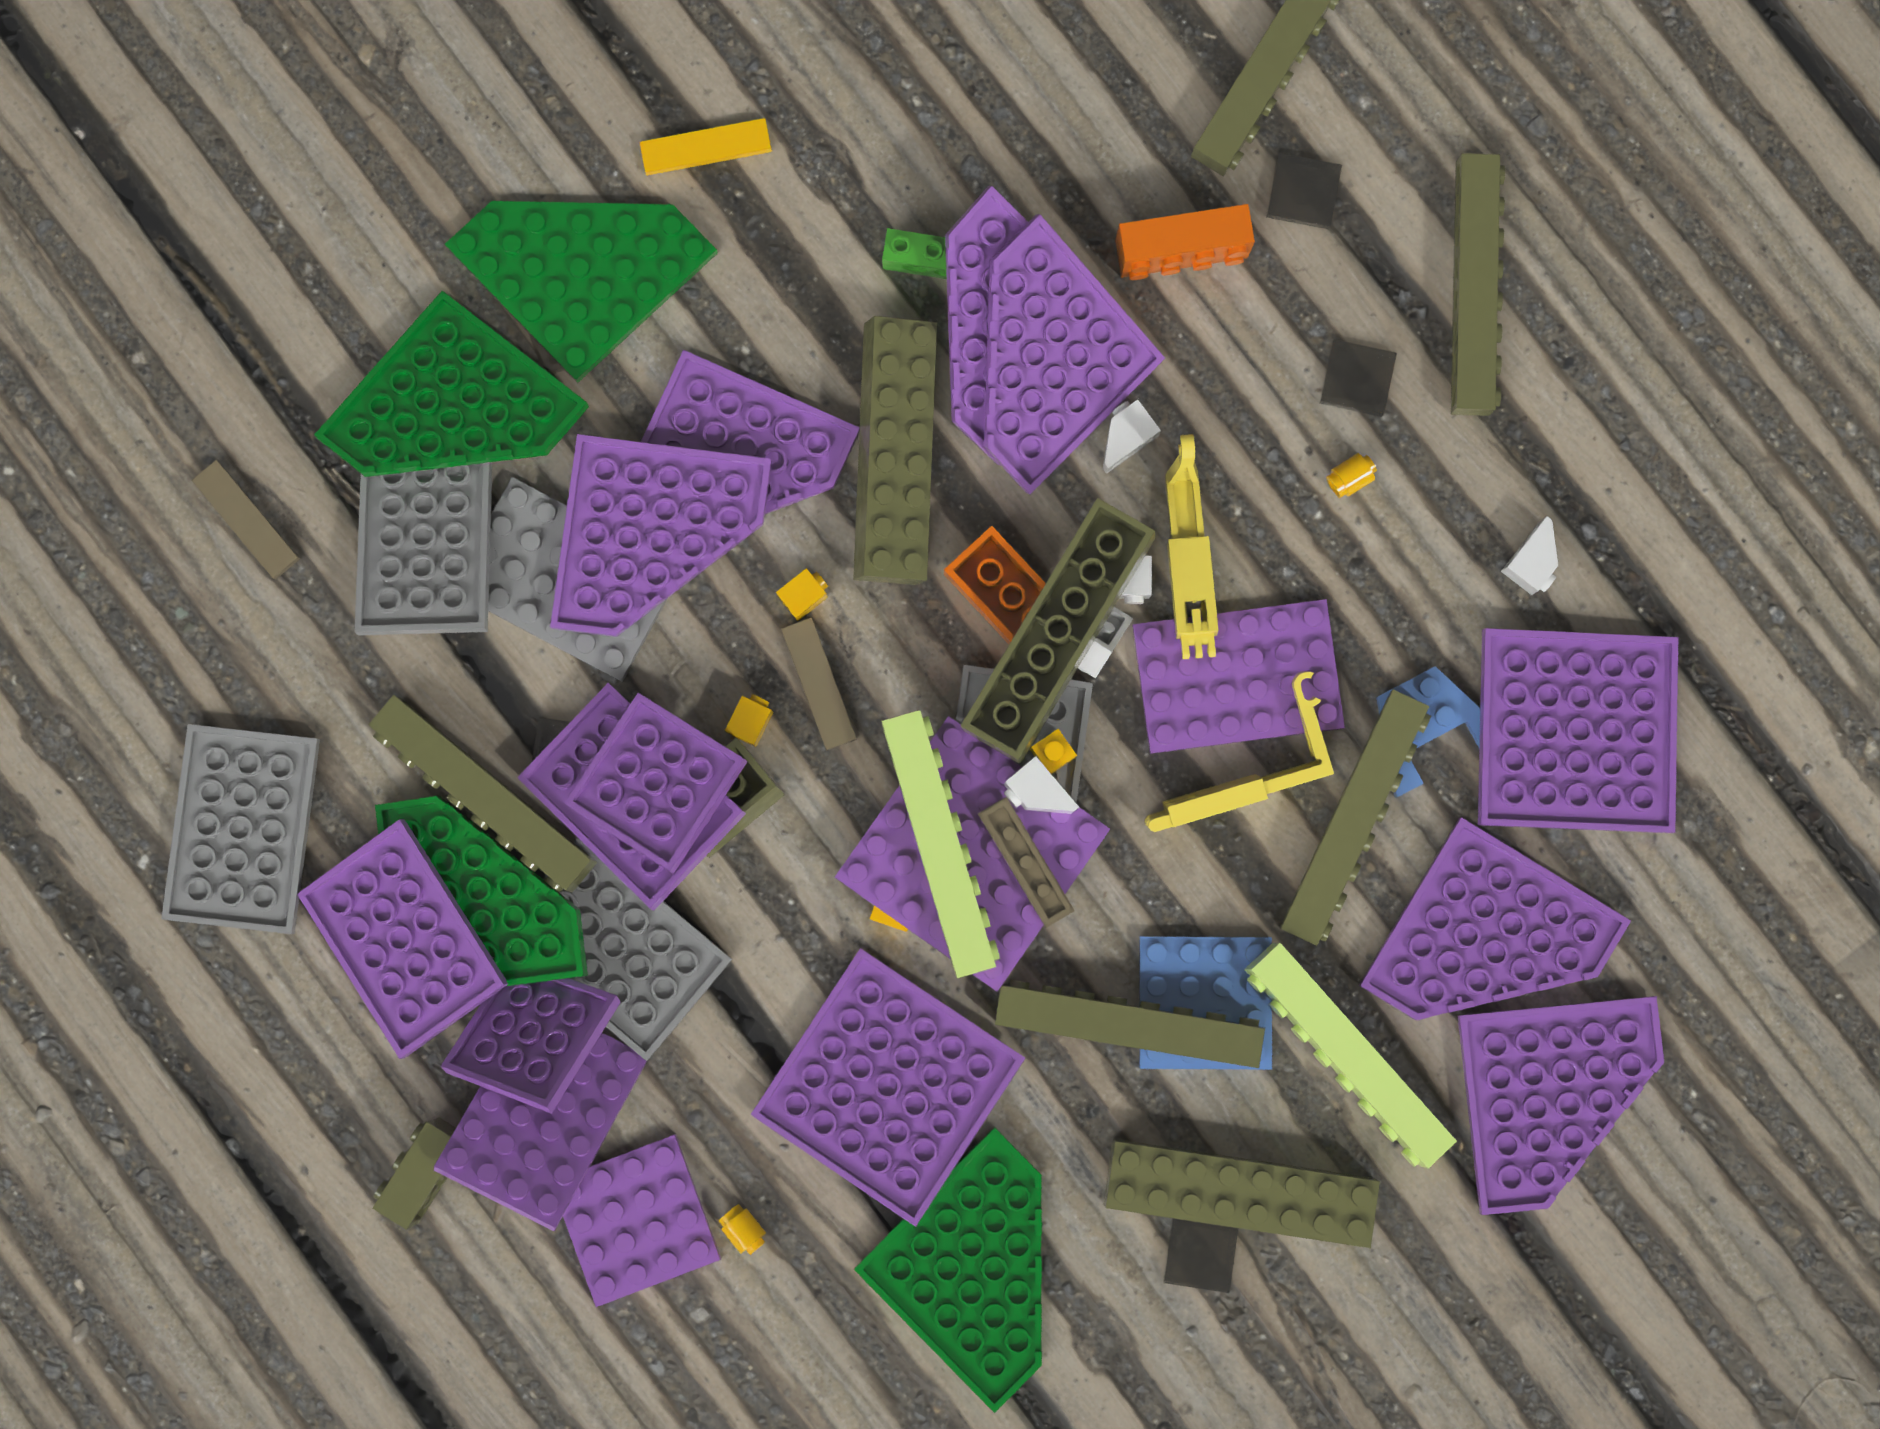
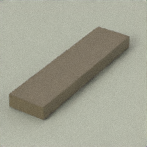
[191,460,300,580]
[781,617,857,751]
[978,797,1075,928]

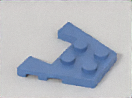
[1376,666,1480,798]

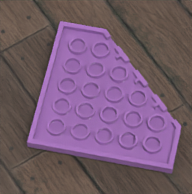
[945,186,1028,466]
[984,214,1165,494]
[641,350,860,514]
[550,434,772,637]
[1358,817,1631,1020]
[1457,996,1664,1215]

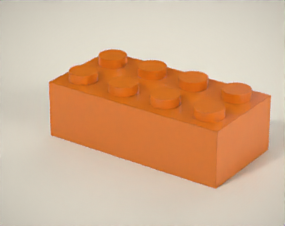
[1115,204,1255,280]
[944,526,1046,644]

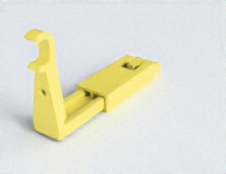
[1165,434,1219,659]
[1145,671,1334,832]

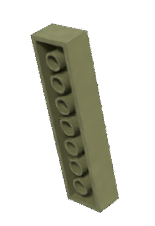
[853,316,937,585]
[961,498,1155,764]
[1104,1139,1380,1248]

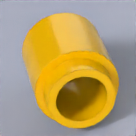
[1326,453,1377,498]
[718,1204,766,1255]

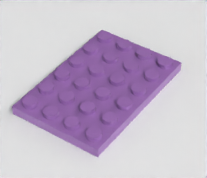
[1132,599,1345,754]
[517,683,746,911]
[297,819,508,1059]
[434,1033,647,1231]

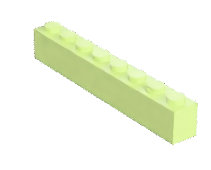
[882,710,1000,979]
[1244,943,1457,1169]

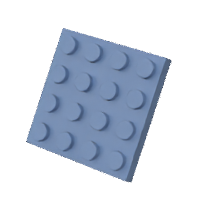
[1139,936,1272,1070]

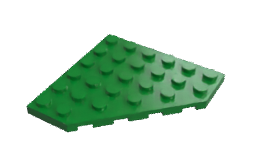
[445,201,718,383]
[314,291,589,477]
[375,796,588,987]
[854,1127,1042,1413]

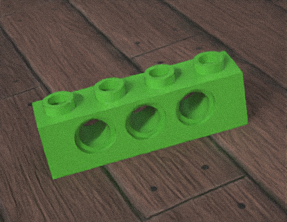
[882,228,947,279]

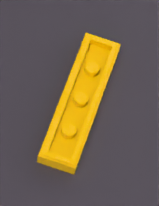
[640,118,772,176]

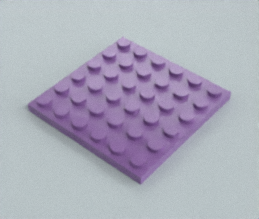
[1478,628,1678,833]
[835,716,1110,992]
[750,948,1026,1227]

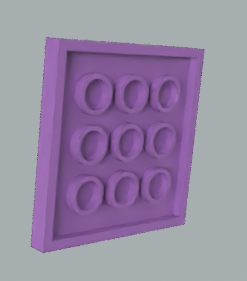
[564,693,747,874]
[441,978,621,1114]
[563,1134,721,1307]

